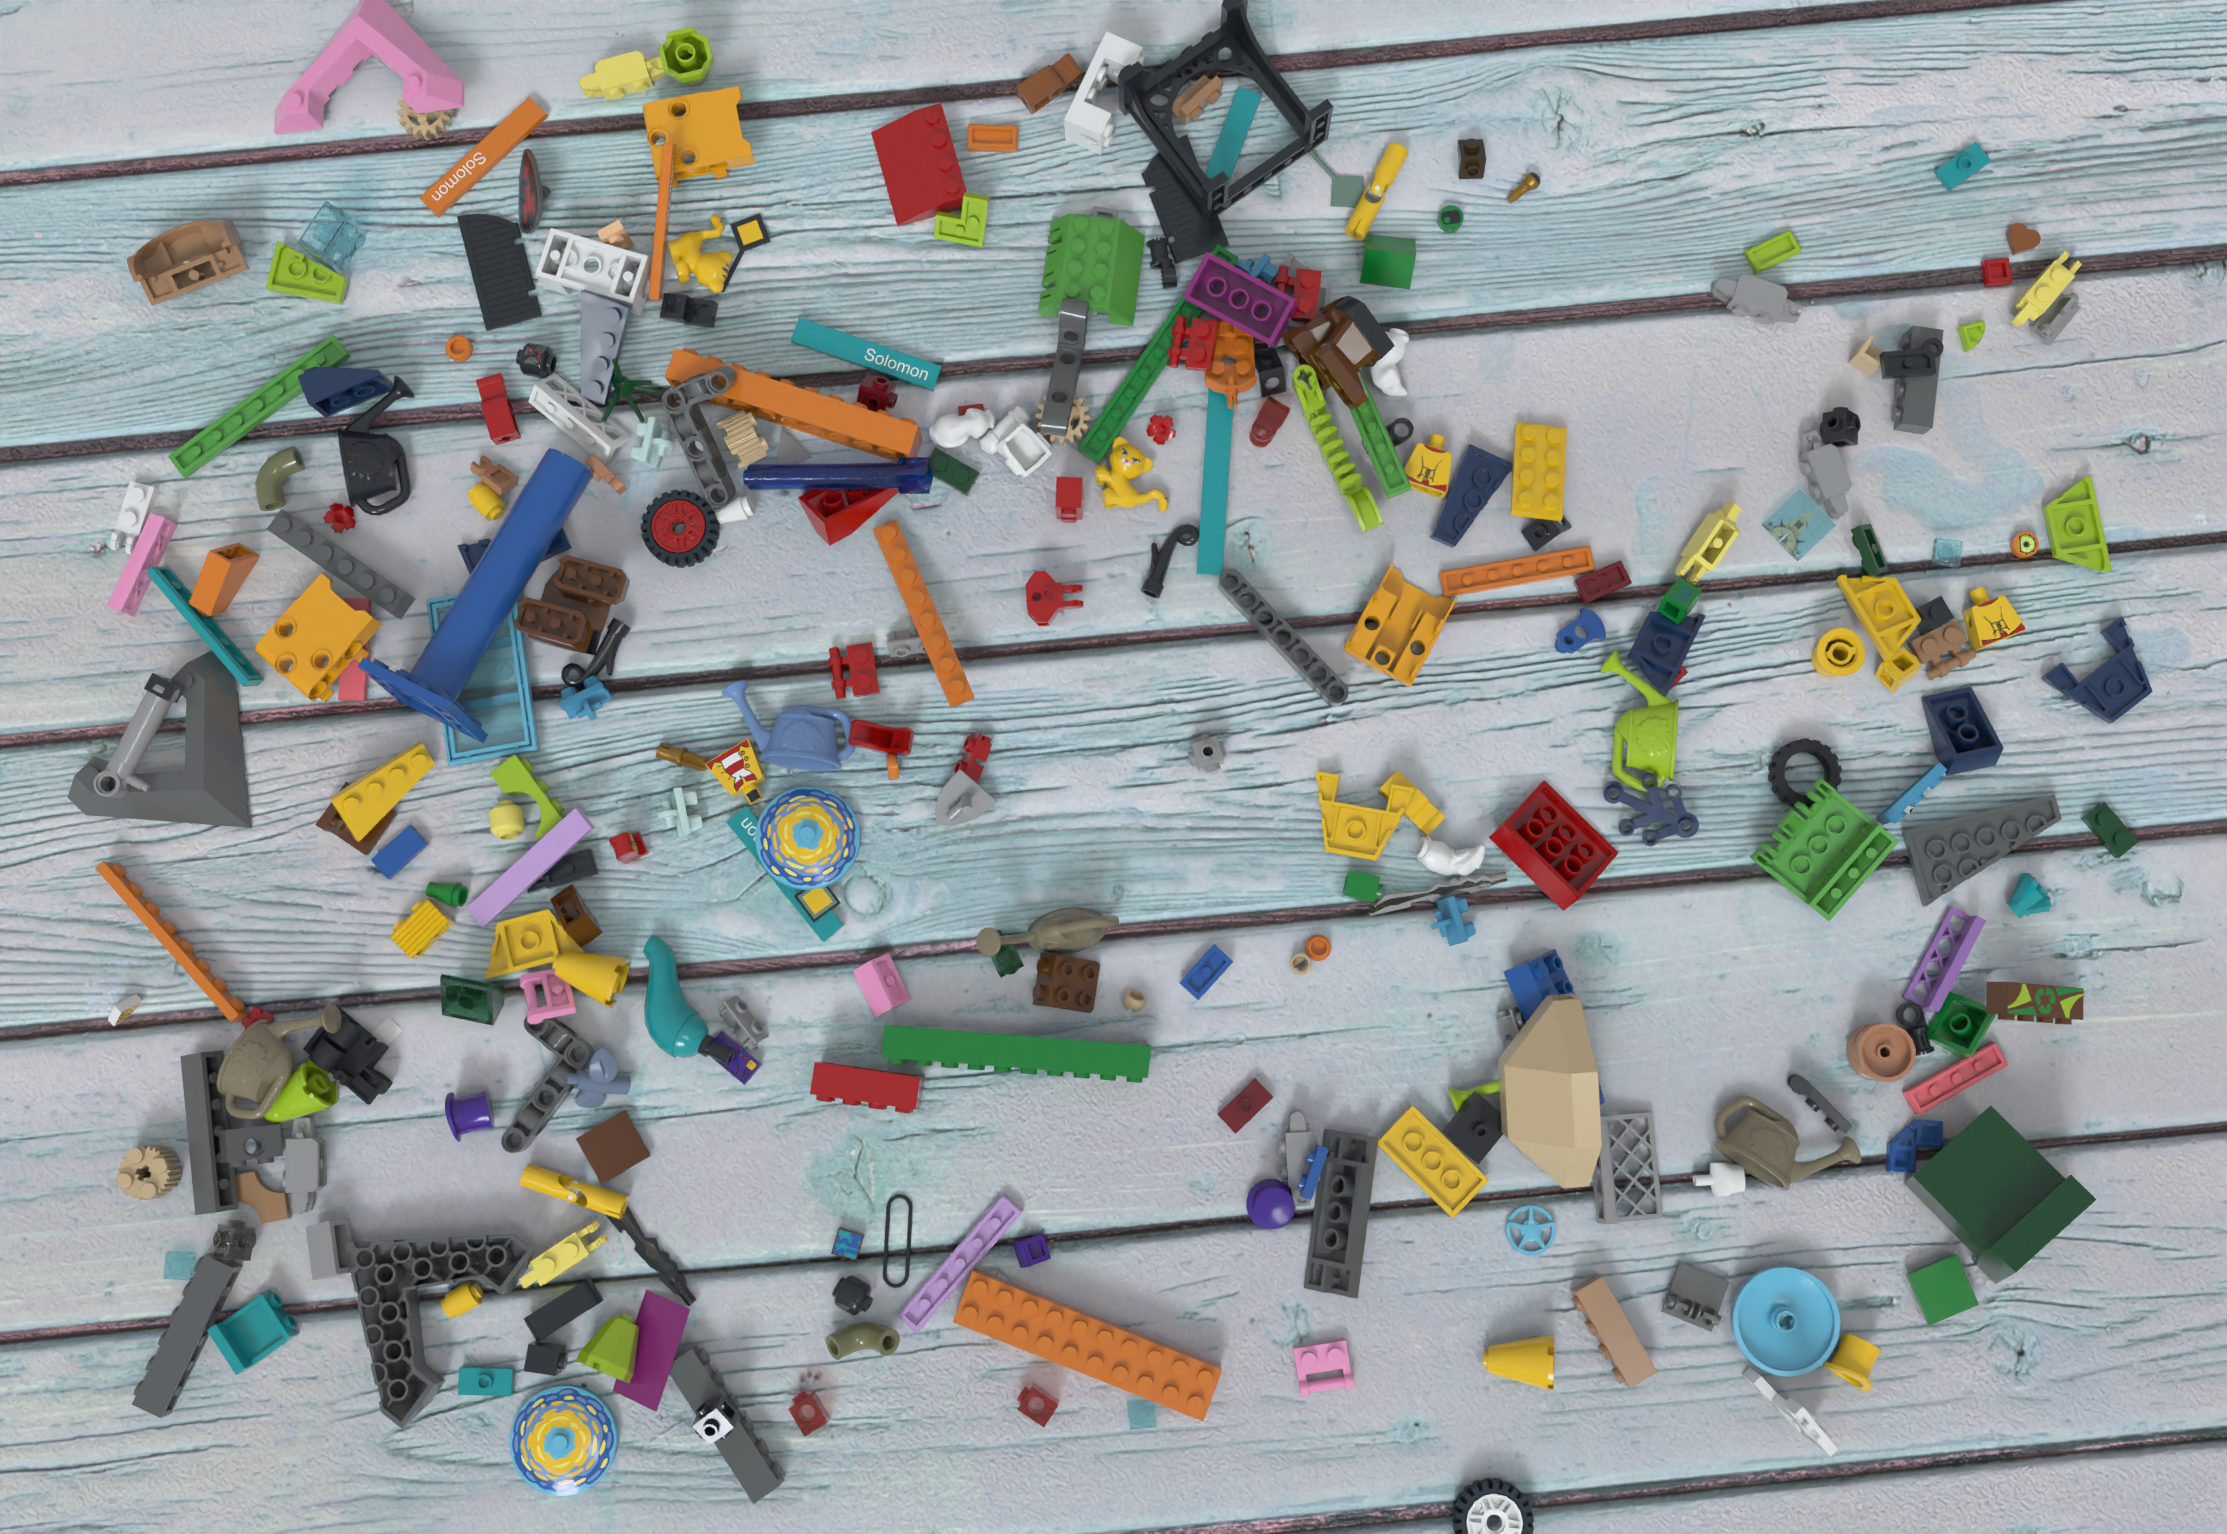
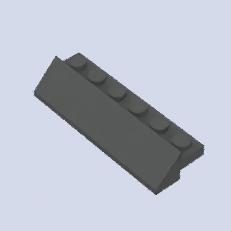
[1304,1129,1379,1298]

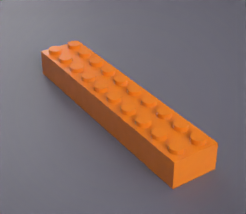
[665,348,923,467]
[953,1268,1222,1421]

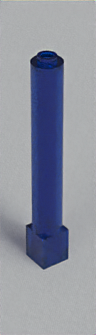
[743,457,933,494]

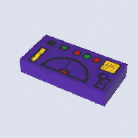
[711,1031,762,1085]

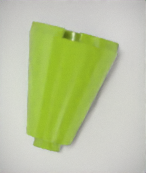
[263,1060,339,1124]

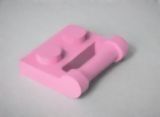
[519,969,576,1024]
[1293,1339,1354,1397]

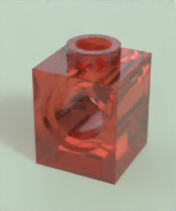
[1016,1383,1059,1428]
[788,1390,831,1437]

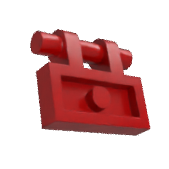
[1274,265,1322,322]
[1168,316,1220,372]
[828,642,880,700]

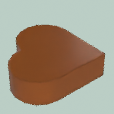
[2006,223,2041,256]

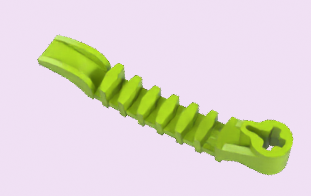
[1292,365,1384,534]

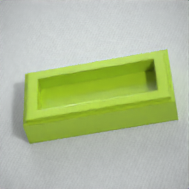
[1744,230,1802,275]

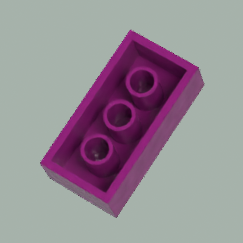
[1182,252,1300,348]

